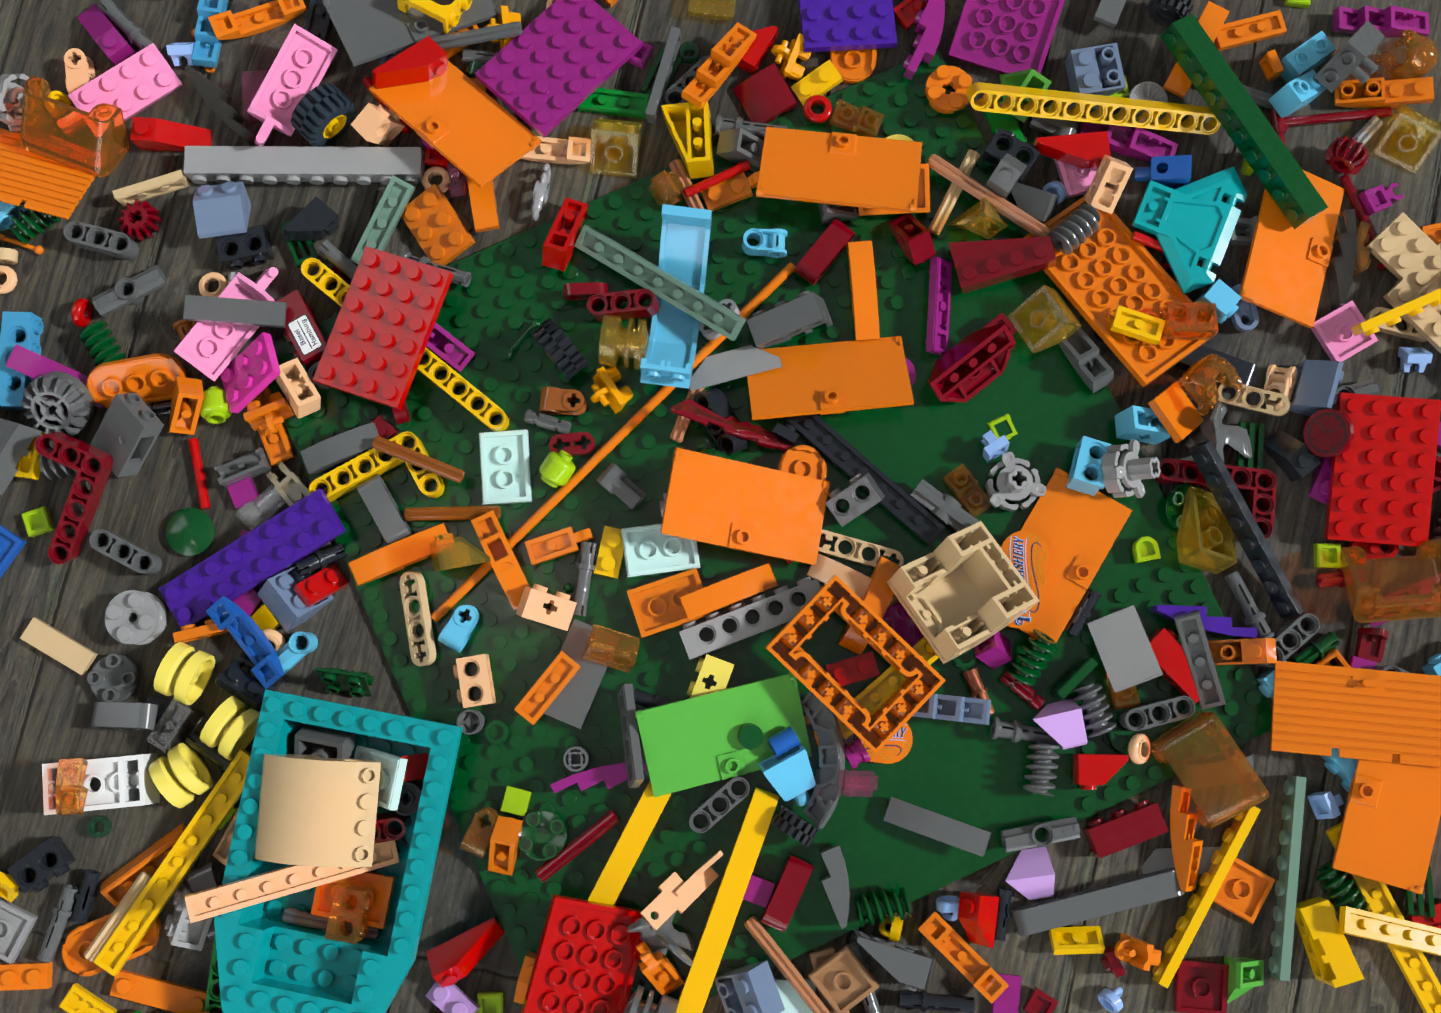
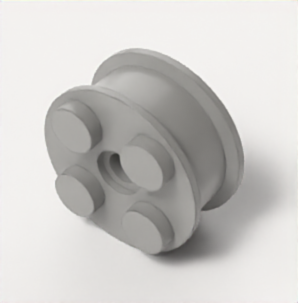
[105,590,167,645]

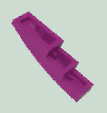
[1333,6,1430,37]
[1077,122,1178,162]
[5,344,105,410]
[550,761,647,794]

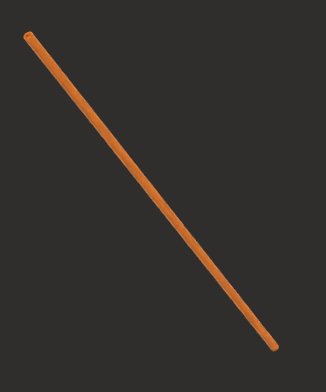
[430,262,795,623]

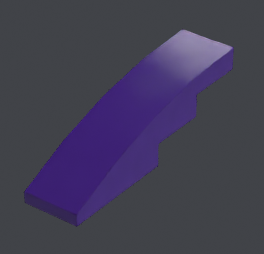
[1150,605,1257,639]

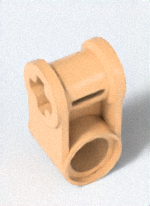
[64,48,95,94]
[1264,364,1298,412]

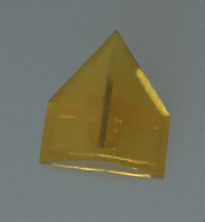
[947,198,1007,239]

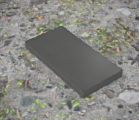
[544,619,620,729]

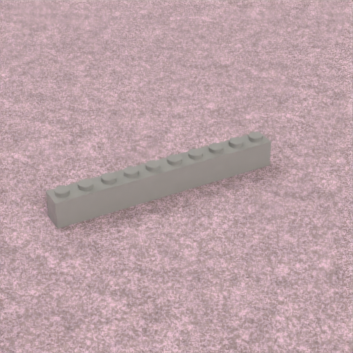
[183,146,425,185]

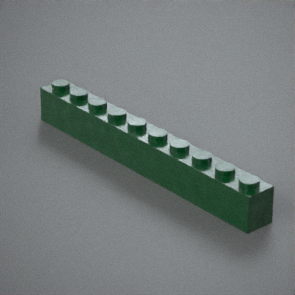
[1160,13,1328,230]

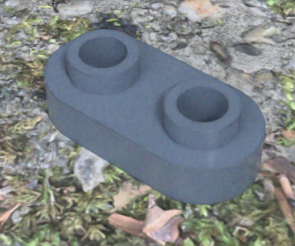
[1231,284,1259,332]

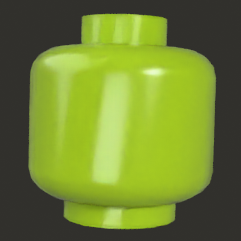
[200,386,232,424]
[539,450,576,488]

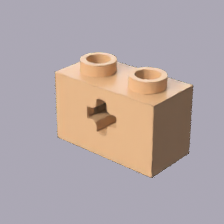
[275,358,321,419]
[516,584,577,631]

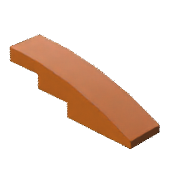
[1163,1,1230,98]
[681,22,757,109]
[467,177,500,233]
[848,240,880,341]
[348,523,453,586]
[679,563,778,621]
[1170,784,1203,892]

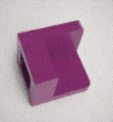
[974,632,1013,669]

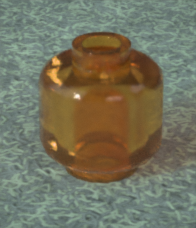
[649,170,684,206]

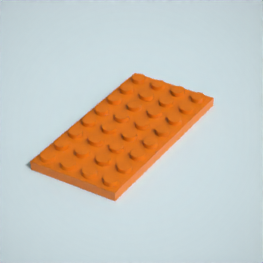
[1024,195,1218,388]

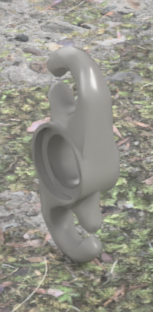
[532,163,551,221]

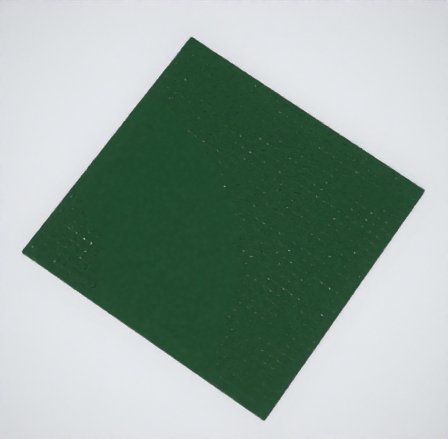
[268,49,1272,1005]

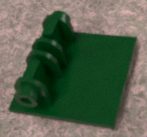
[315,667,374,698]

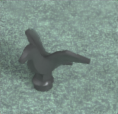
[1184,401,1252,462]
[628,911,694,966]

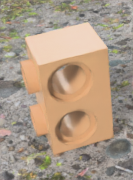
[351,103,405,147]
[1084,155,1133,214]
[453,654,496,708]

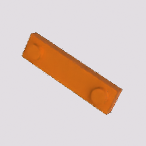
[110,969,207,1013]

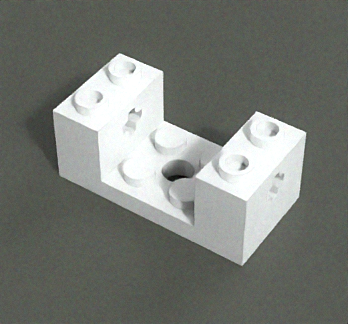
[42,753,160,815]

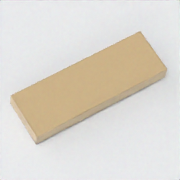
[112,170,191,206]
[20,617,98,675]

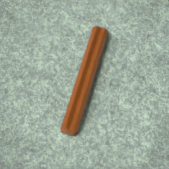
[372,436,465,483]
[404,505,501,521]

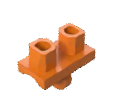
[243,392,295,434]
[1115,933,1161,971]

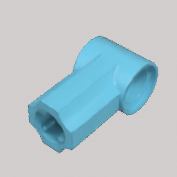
[276,632,318,675]

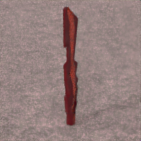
[670,399,792,452]

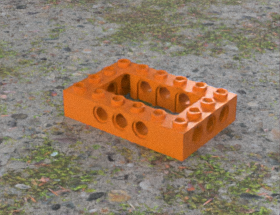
[765,575,946,754]

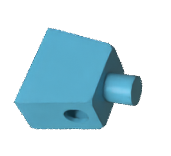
[758,743,816,806]

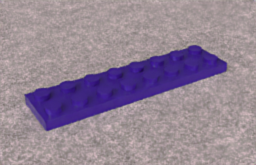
[159,489,346,627]

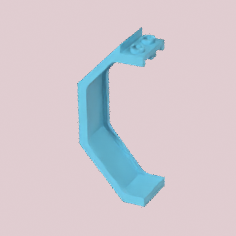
[640,204,712,389]

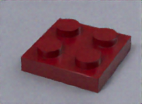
[1173,959,1229,1013]

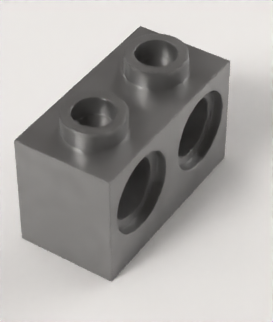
[825,473,885,527]

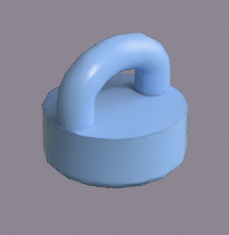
[1042,181,1067,205]
[936,895,960,921]
[1098,987,1123,1013]

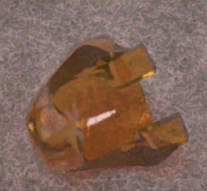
[1376,29,1439,80]
[1178,354,1243,416]

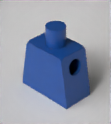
[1134,155,1192,190]

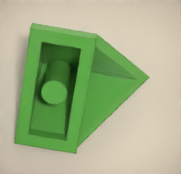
[1000,69,1052,123]
[1224,956,1264,1004]

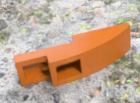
[1334,76,1434,109]
[471,510,530,610]

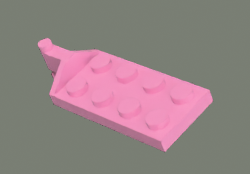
[247,23,338,146]
[58,43,183,137]
[173,267,278,382]

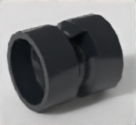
[394,780,423,816]

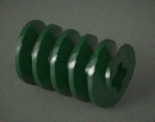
[10,209,61,244]
[80,321,126,366]
[1007,629,1058,686]
[1315,860,1370,915]
[856,887,911,927]

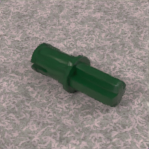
[1292,632,1340,664]

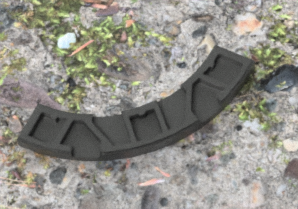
[801,690,845,829]

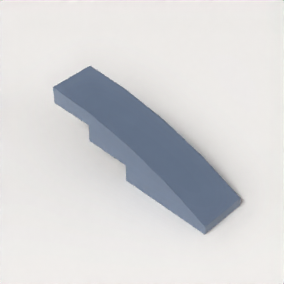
[913,694,991,725]

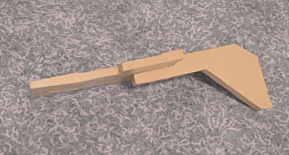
[641,850,723,931]

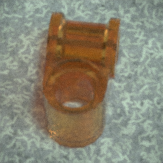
[460,807,498,859]

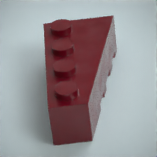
[948,236,1056,294]

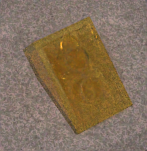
[1176,486,1237,574]

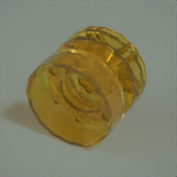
[599,314,649,370]

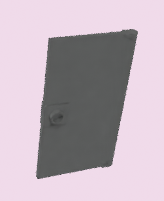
[322,0,499,67]

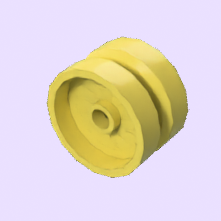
[154,642,215,705]
[200,696,260,760]
[149,743,213,808]

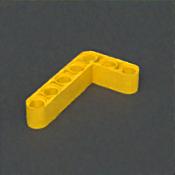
[309,432,445,502]

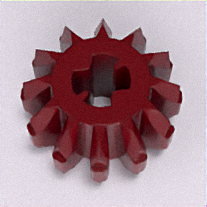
[1324,136,1369,176]
[117,199,162,241]

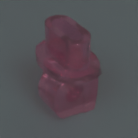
[445,162,468,198]

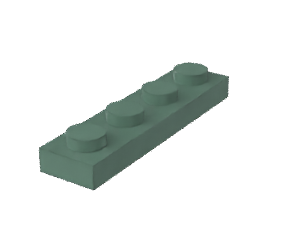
[350,175,416,264]

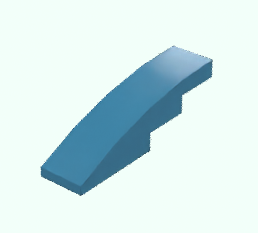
[191,0,228,68]

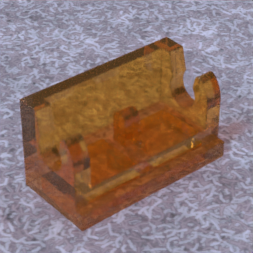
[582,624,640,673]

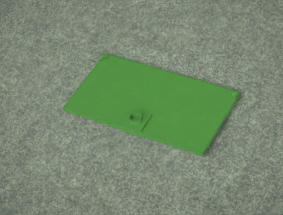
[635,672,812,797]

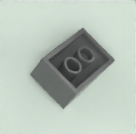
[294,724,355,759]
[852,929,932,991]

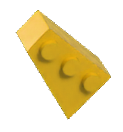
[661,102,714,179]
[1295,897,1364,988]

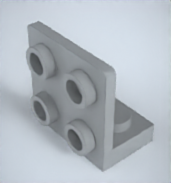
[164,883,213,951]

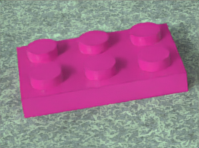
[221,332,281,414]

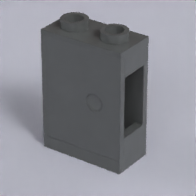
[1314,21,1385,93]
[90,392,164,478]

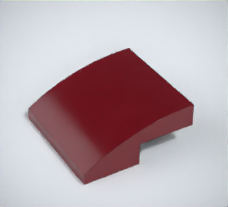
[733,63,797,123]

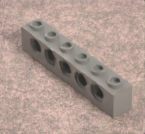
[679,577,821,660]

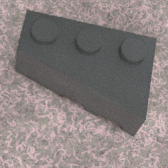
[0,418,43,495]

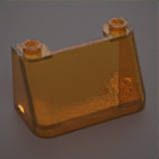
[20,75,130,177]
[1340,539,1441,623]
[1150,711,1270,829]

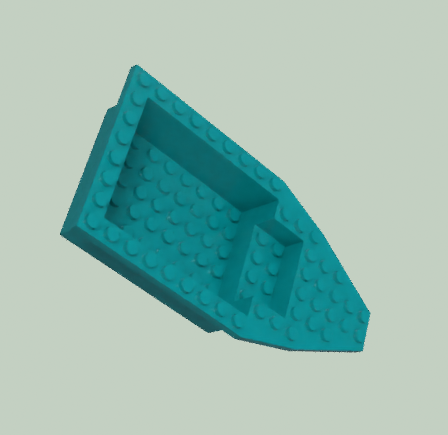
[214,689,463,1013]

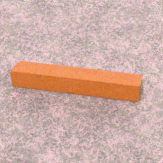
[100,823,186,907]

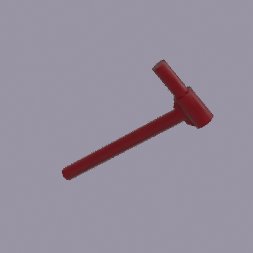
[1269,107,1392,146]

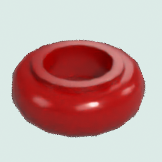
[803,95,832,124]
[71,298,93,328]

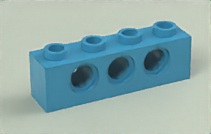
[0,311,44,411]

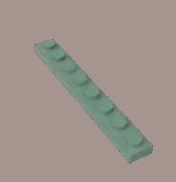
[574,225,746,341]
[1268,775,1306,982]

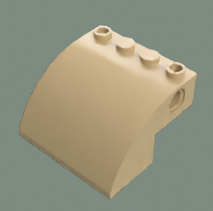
[886,521,1039,664]
[254,754,381,867]

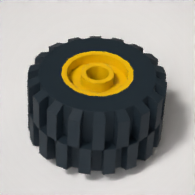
[291,83,356,147]

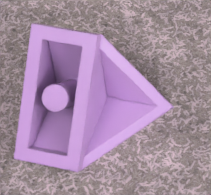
[1033,699,1088,750]
[1006,847,1055,900]

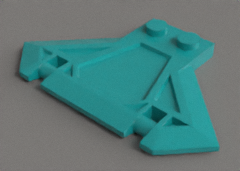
[1131,166,1247,295]

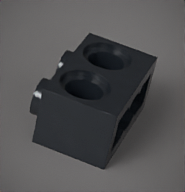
[981,128,1040,183]
[216,225,274,270]
[7,836,76,894]

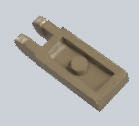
[266,461,310,506]

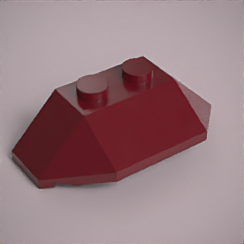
[928,323,1016,402]

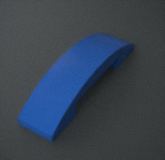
[206,596,284,689]

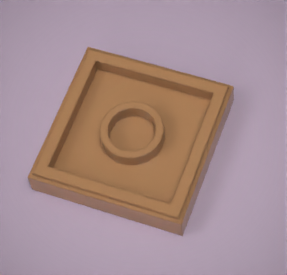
[808,944,880,1013]

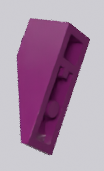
[77,3,136,65]
[426,322,475,372]

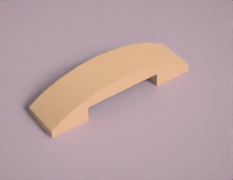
[520,136,593,164]
[807,553,900,607]

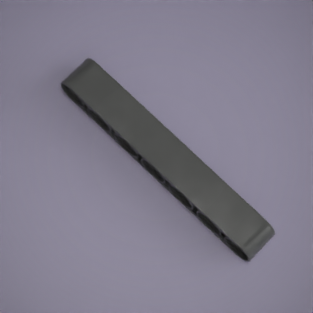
[1012,867,1185,936]

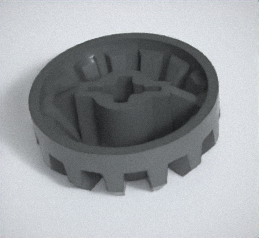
[21,371,94,435]

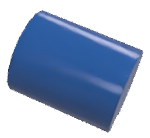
[767,726,800,757]

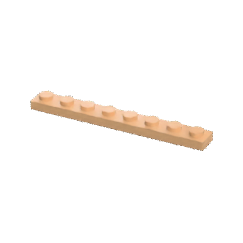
[184,840,400,923]

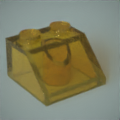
[1373,103,1441,173]
[590,118,642,178]
[1007,285,1082,353]
[429,533,490,572]

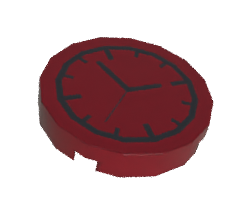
[1303,408,1355,458]

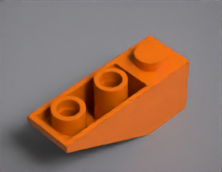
[1208,638,1277,666]

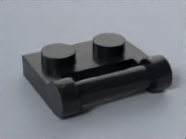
[215,651,284,710]

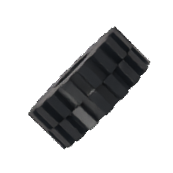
[530,317,588,380]

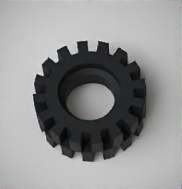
[1146,0,1194,28]
[771,805,819,847]

